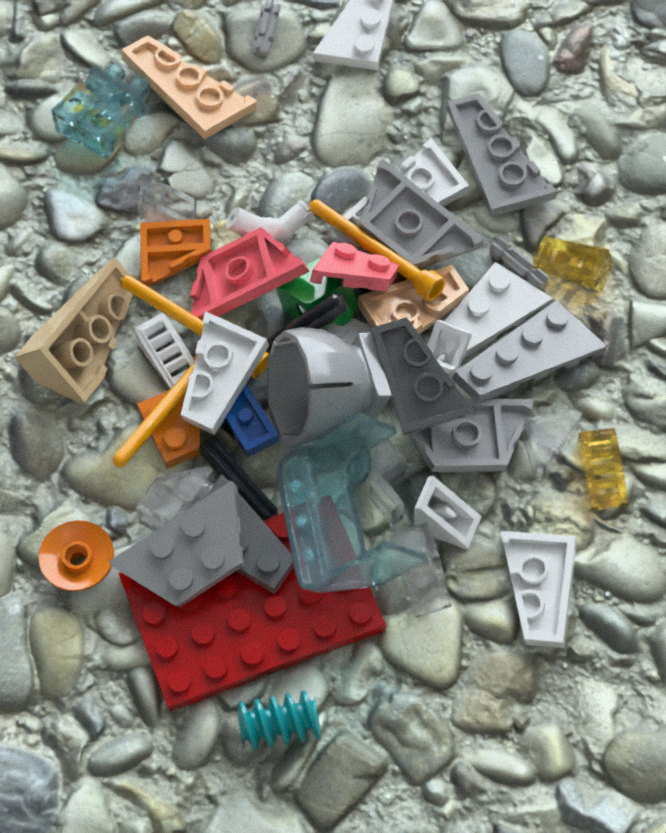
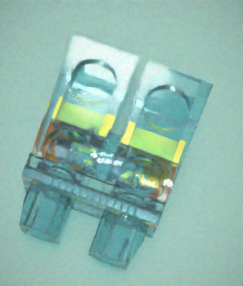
[51,61,150,160]

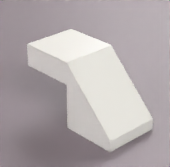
[427,320,473,380]

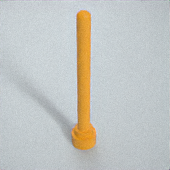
[309,200,446,302]
[121,275,270,379]
[113,349,197,467]

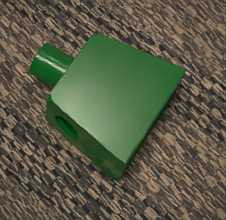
[276,257,358,329]

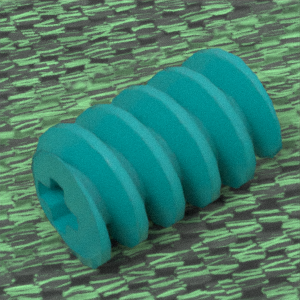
[237,690,321,751]

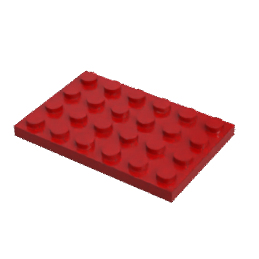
[118,495,386,712]

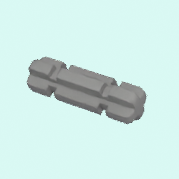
[251,0,281,59]
[489,238,549,290]

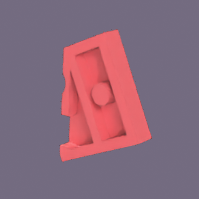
[310,242,399,292]

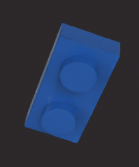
[224,383,280,458]

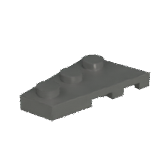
[371,317,475,435]
[206,475,296,594]

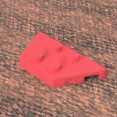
[190,227,310,321]

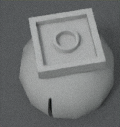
[267,327,392,448]

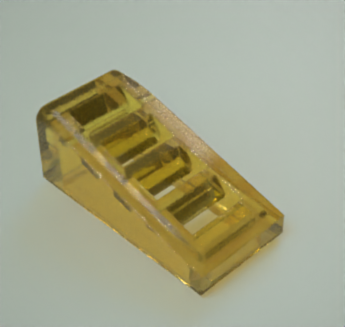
[533,236,613,291]
[577,428,629,511]

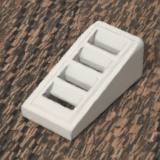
[134,313,195,390]

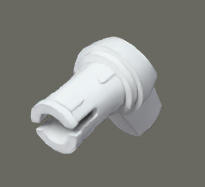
[226,200,314,246]

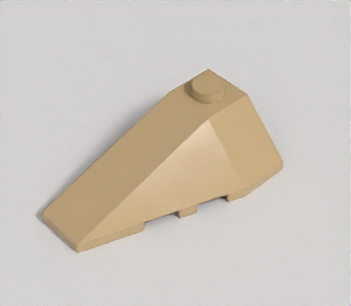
[15,258,133,404]

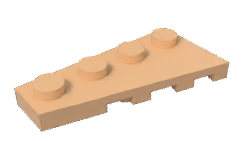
[121,36,257,140]

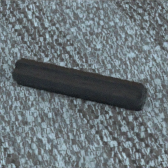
[266,294,348,354]
[199,437,278,521]

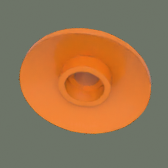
[39,520,114,592]

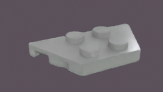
[359,158,483,269]
[392,399,534,472]
[109,481,244,608]

